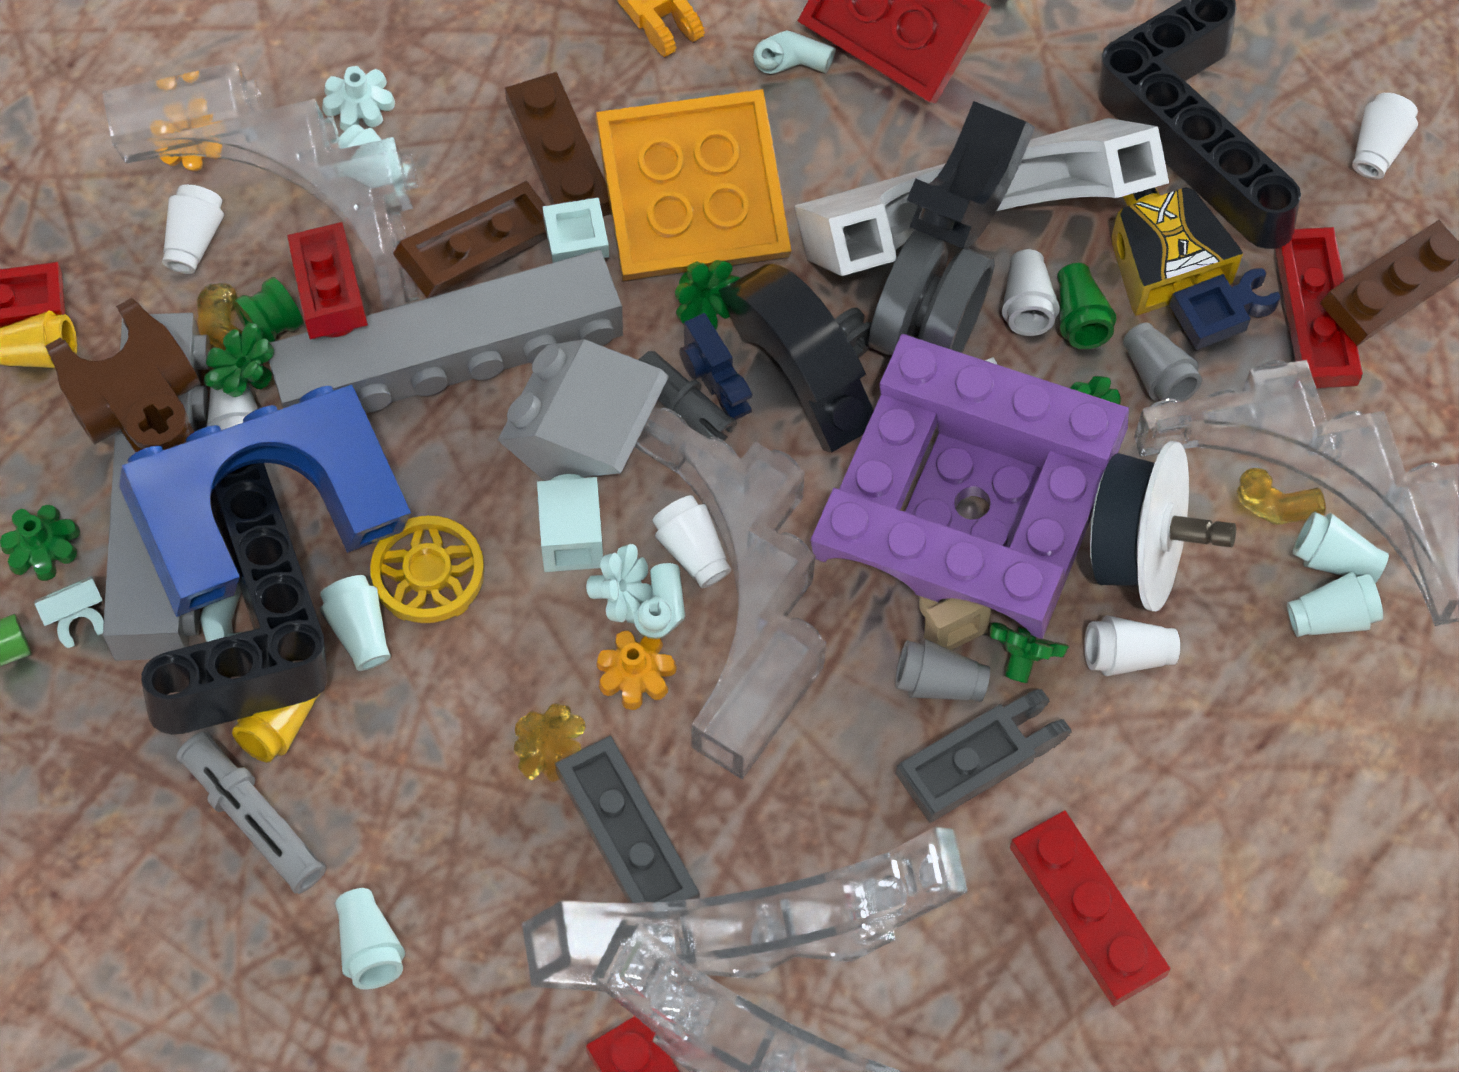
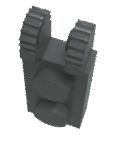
[895,688,1072,823]

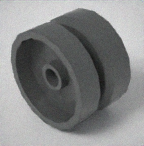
[869,230,995,356]

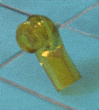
[1236,468,1326,525]

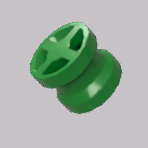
[233,277,304,343]

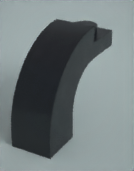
[907,101,1035,248]
[719,264,874,452]

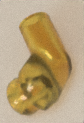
[196,283,242,350]

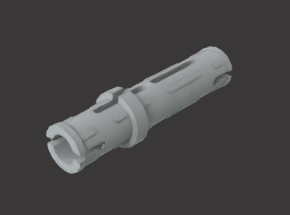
[176,732,327,894]

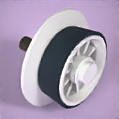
[1090,441,1236,611]

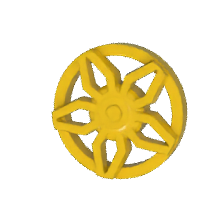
[370,515,484,623]

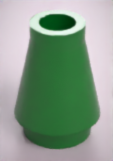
[1057,263,1117,349]

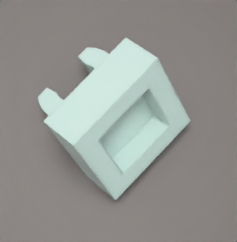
[543,197,609,263]
[34,576,104,648]

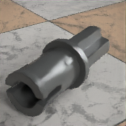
[639,351,737,450]

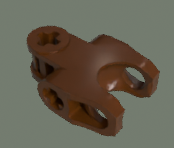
[45,298,200,453]

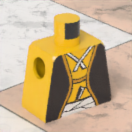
[1111,187,1243,316]

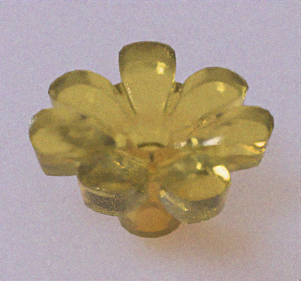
[514,703,586,782]

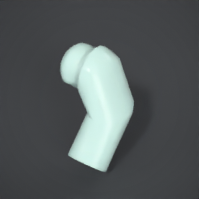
[634,563,685,639]

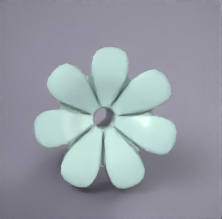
[322,66,395,131]
[586,544,653,624]

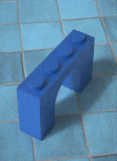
[119,384,411,617]

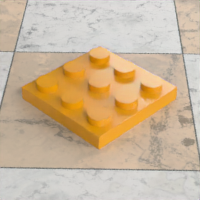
[596,89,792,281]

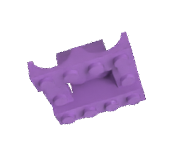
[810,334,1129,639]

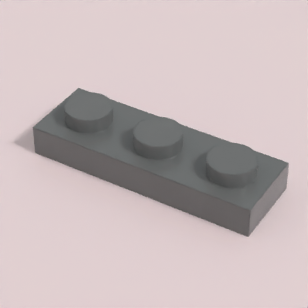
[555,735,700,930]

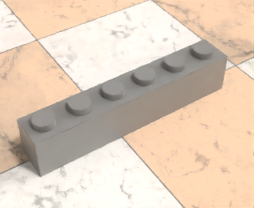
[269,249,623,413]
[103,313,211,661]

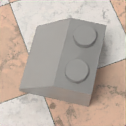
[498,339,669,481]

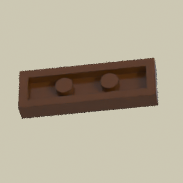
[505,72,611,217]
[393,181,547,299]
[1320,220,1459,346]

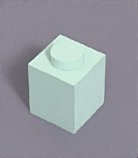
[537,474,603,572]

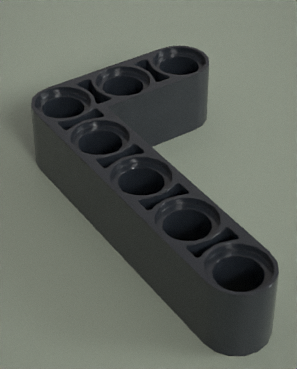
[1099,0,1301,249]
[141,463,328,735]

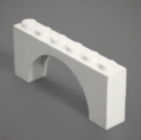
[794,118,1169,276]

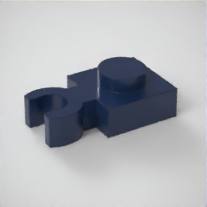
[1169,268,1281,350]
[680,313,752,420]

